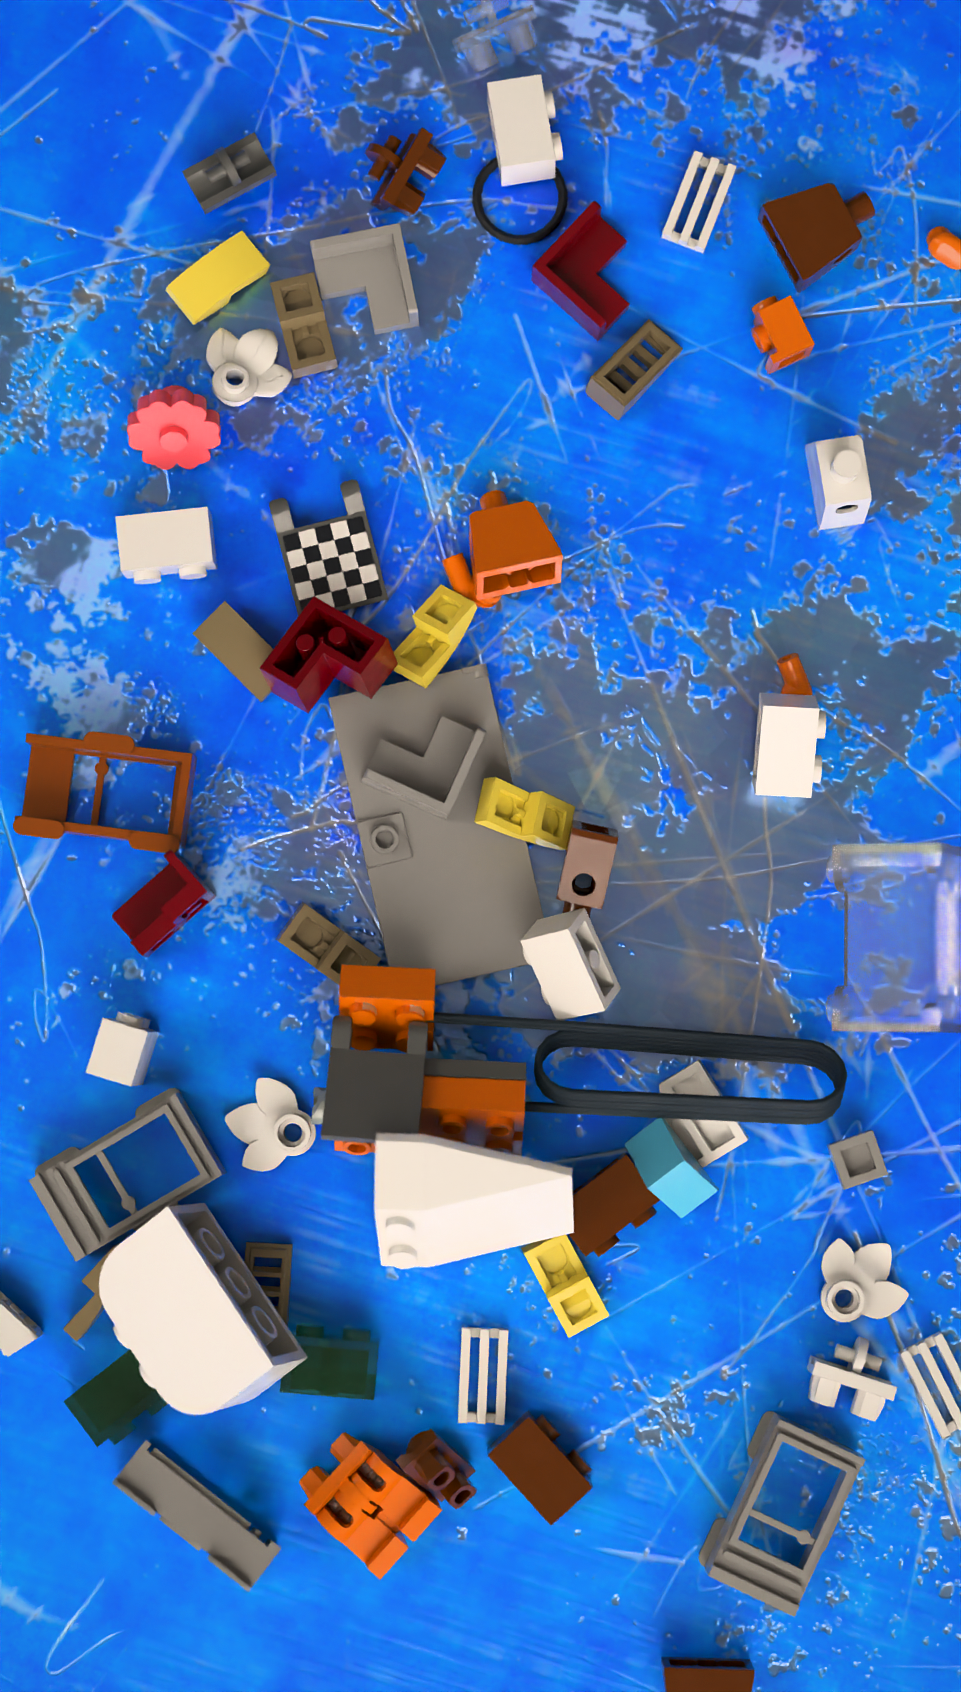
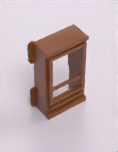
[13,731,197,853]

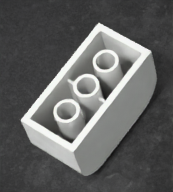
[99,1203,308,1415]

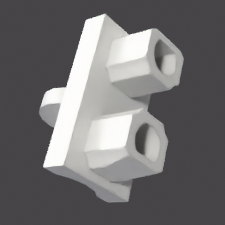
[806,1337,897,1422]

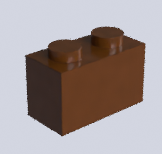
[569,1153,660,1257]
[487,1410,593,1526]

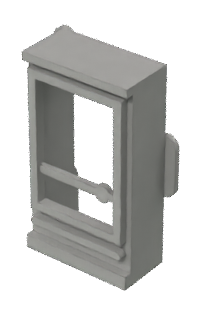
[29,1088,227,1262]
[698,1411,866,1617]
[112,1440,281,1592]

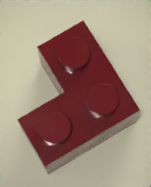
[260,596,398,713]

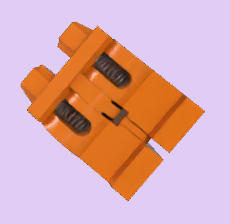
[299,1432,442,1580]

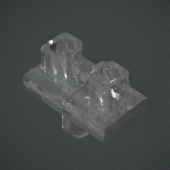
[451,0,537,73]

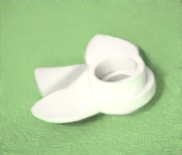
[206,328,292,406]
[225,1078,316,1172]
[820,1238,909,1322]

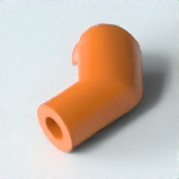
[776,653,813,695]

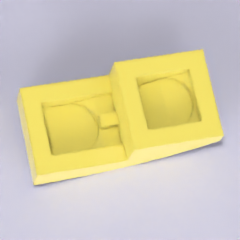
[165,231,270,325]
[393,585,477,688]
[474,777,575,850]
[521,1235,610,1338]

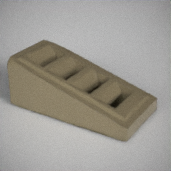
[585,320,683,420]
[244,1242,293,1327]

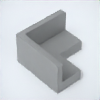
[310,223,419,335]
[361,716,487,820]

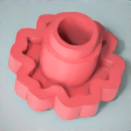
[127,385,221,470]

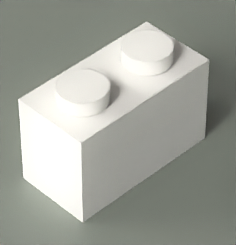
[487,74,563,186]
[115,507,217,584]
[752,693,826,798]
[520,908,621,1020]
[85,1012,159,1087]

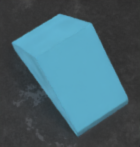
[624,1118,719,1218]

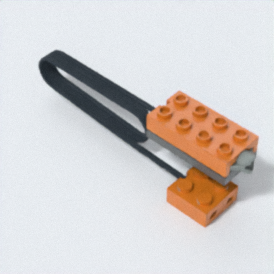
[311,964,847,1156]

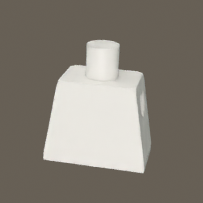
[805,435,872,530]

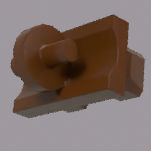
[365,128,447,216]
[395,1429,477,1509]

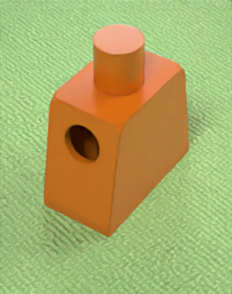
[469,490,563,600]

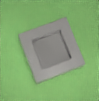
[827,1130,888,1190]

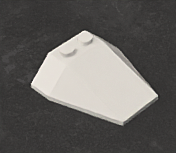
[374,1133,574,1269]

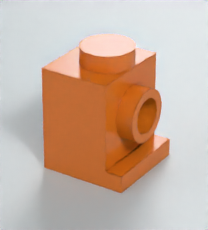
[751,295,815,375]

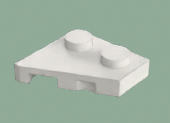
[659,1059,749,1168]

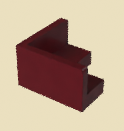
[532,201,629,341]
[112,849,216,957]

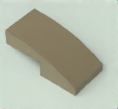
[270,272,338,379]
[192,601,273,702]
[276,902,381,986]
[63,1243,121,1342]

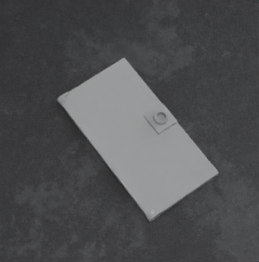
[328,664,544,985]

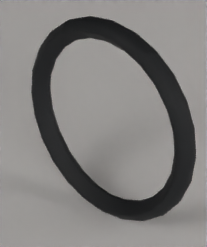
[472,157,568,245]

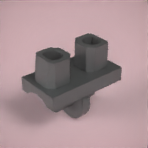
[182,133,277,214]

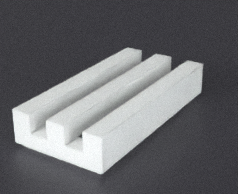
[661,150,737,253]
[458,1327,508,1425]
[898,1332,961,1439]

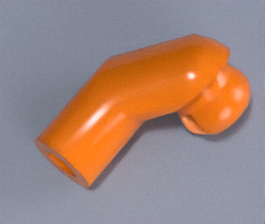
[926,226,961,270]
[442,553,502,608]

